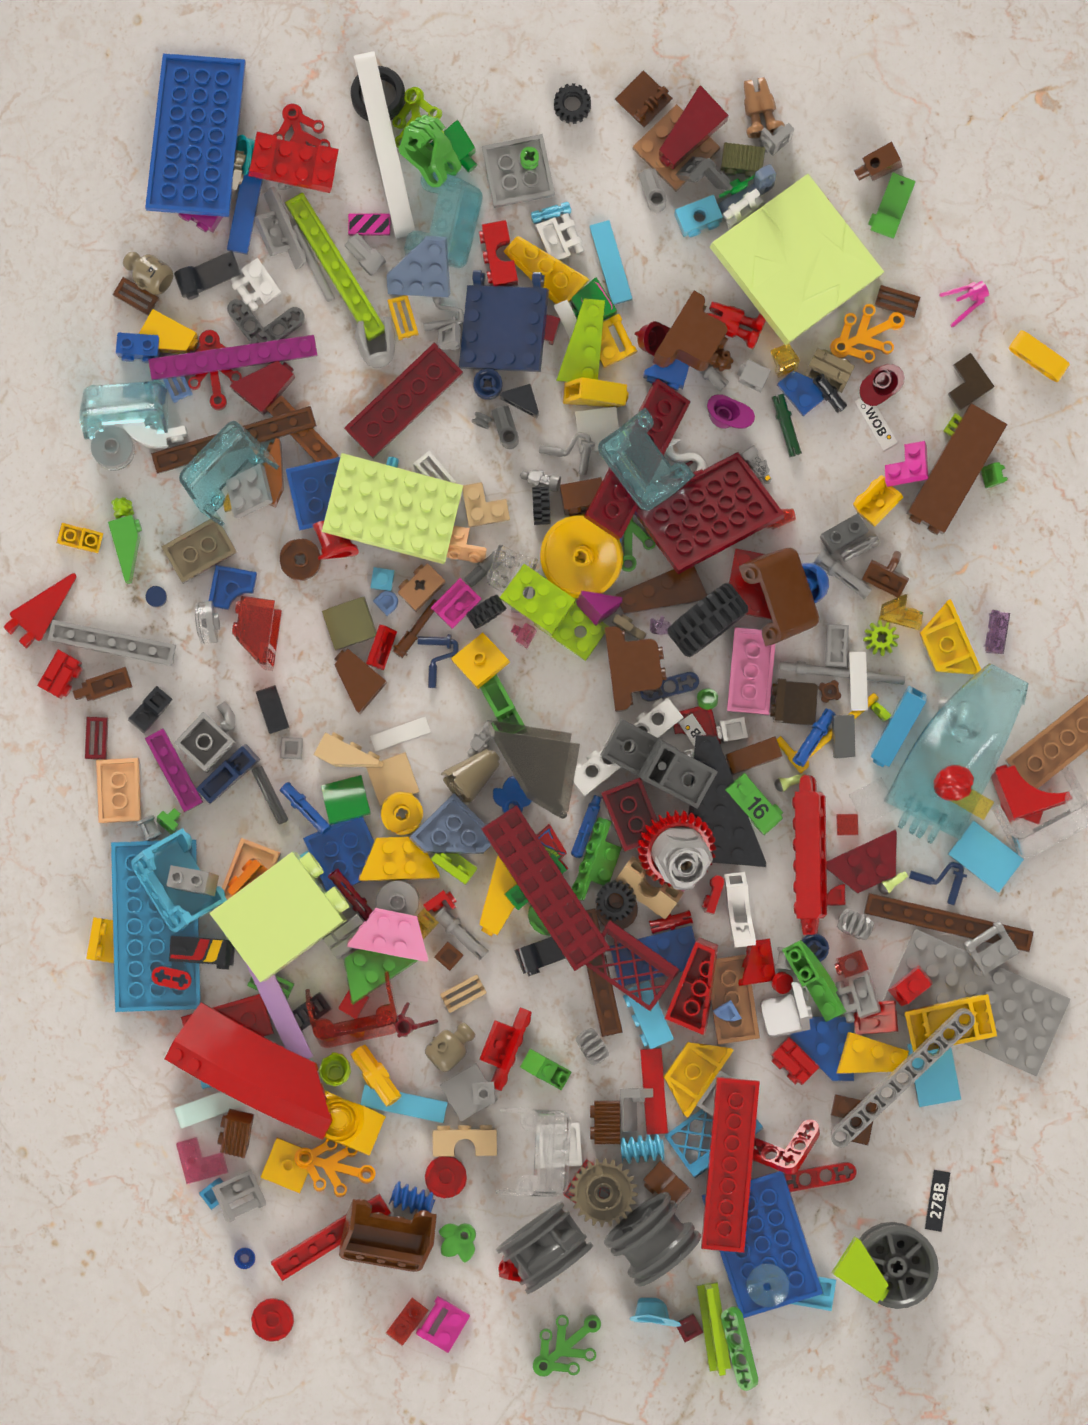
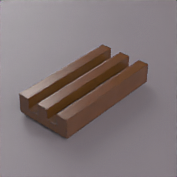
[112,277,159,316]
[874,285,921,318]

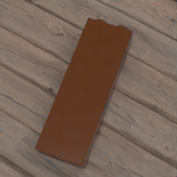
[906,403,1008,535]

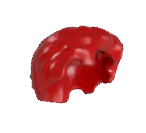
[933,765,974,801]

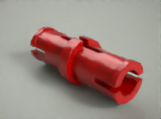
[649,910,693,934]

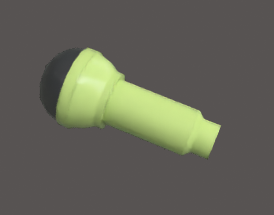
[774,774,805,792]
[878,871,908,895]

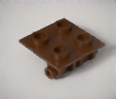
[615,70,673,128]

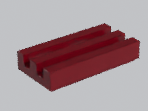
[85,717,109,760]

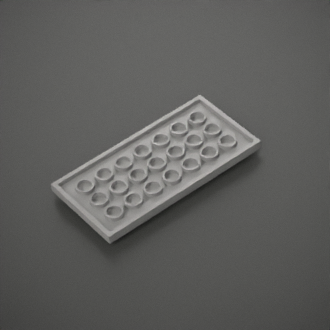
[883,929,1070,1076]

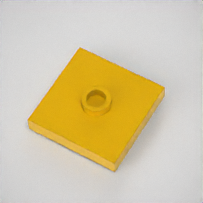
[451,632,510,689]
[261,1137,309,1194]

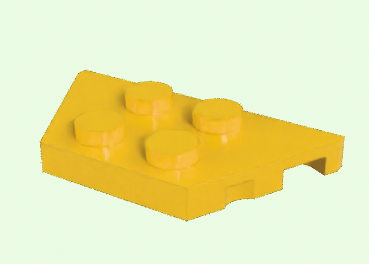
[919,599,983,675]
[358,837,440,881]
[663,1042,734,1118]

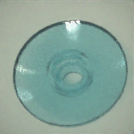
[747,1264,789,1307]

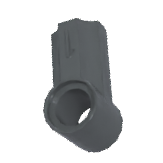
[491,405,519,449]

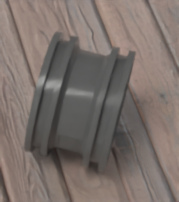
[604,1192,701,1287]
[859,1222,939,1309]

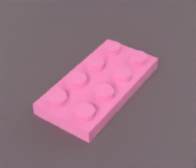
[727,627,775,715]

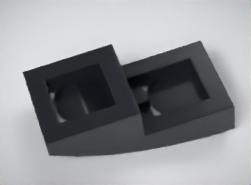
[256,685,289,734]
[128,686,173,733]

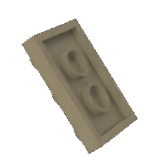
[162,516,237,583]

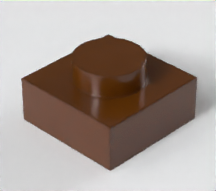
[434,942,464,971]

